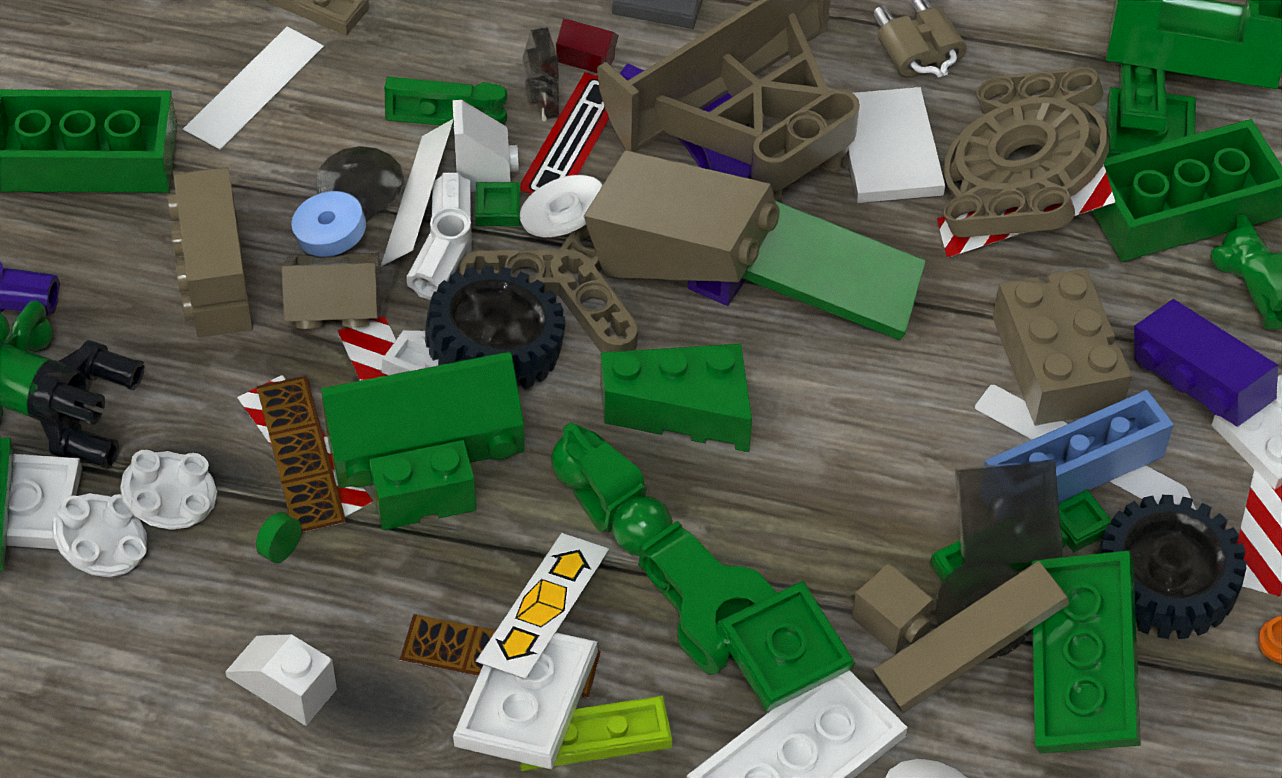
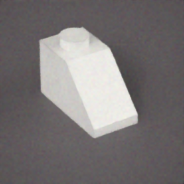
[453,100,519,192]
[226,634,337,726]

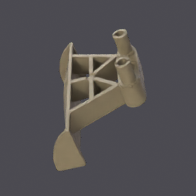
[597,0,860,203]

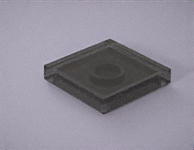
[955,460,1062,568]

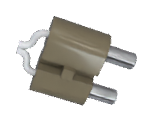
[874,0,967,77]

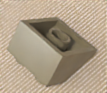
[282,252,379,329]

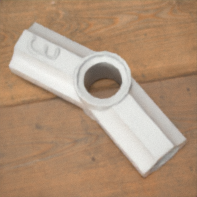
[407,173,473,300]

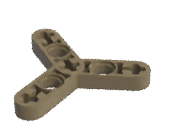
[459,225,638,352]

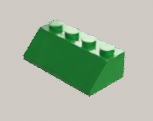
[321,352,525,489]

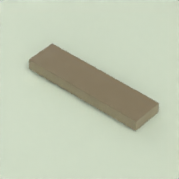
[873,561,1069,713]

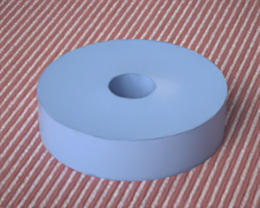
[291,191,366,257]

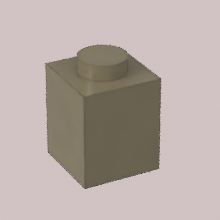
[852,563,933,654]

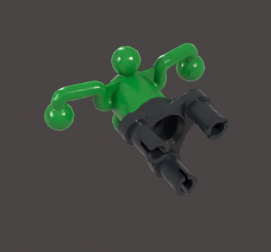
[0,300,145,469]

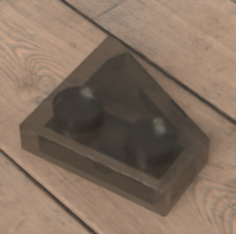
[523,27,559,121]

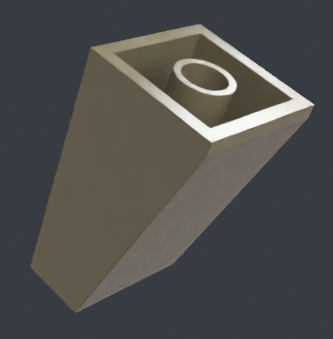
[584,150,779,282]

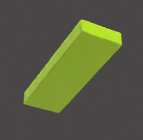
[520,696,672,771]

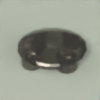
[316,146,405,222]

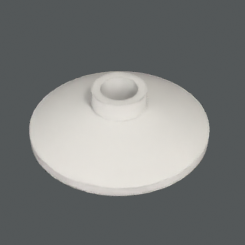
[520,175,603,237]

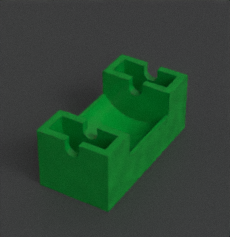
[1106,0,1282,89]

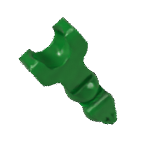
[551,422,777,675]

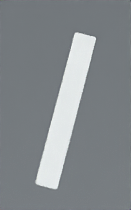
[975,385,1196,510]

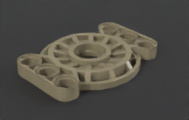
[943,67,1110,237]

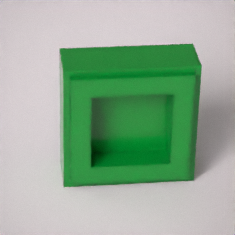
[475,182,520,226]
[1048,489,1112,553]

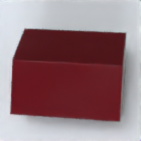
[556,18,619,73]

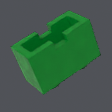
[369,440,476,530]

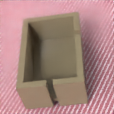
[167,167,253,338]
[992,268,1132,426]

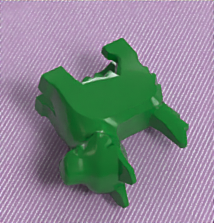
[1210,213,1282,330]

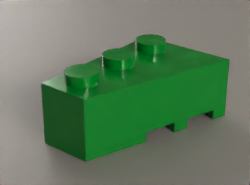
[600,343,752,452]

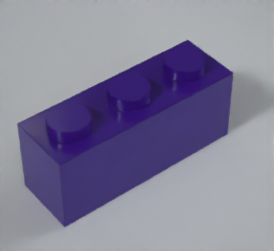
[1134,299,1278,427]

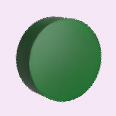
[256,512,302,563]

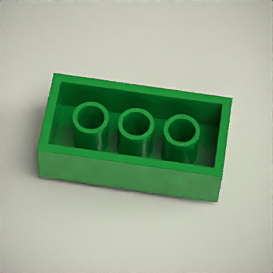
[0,89,178,193]
[1092,119,1282,262]

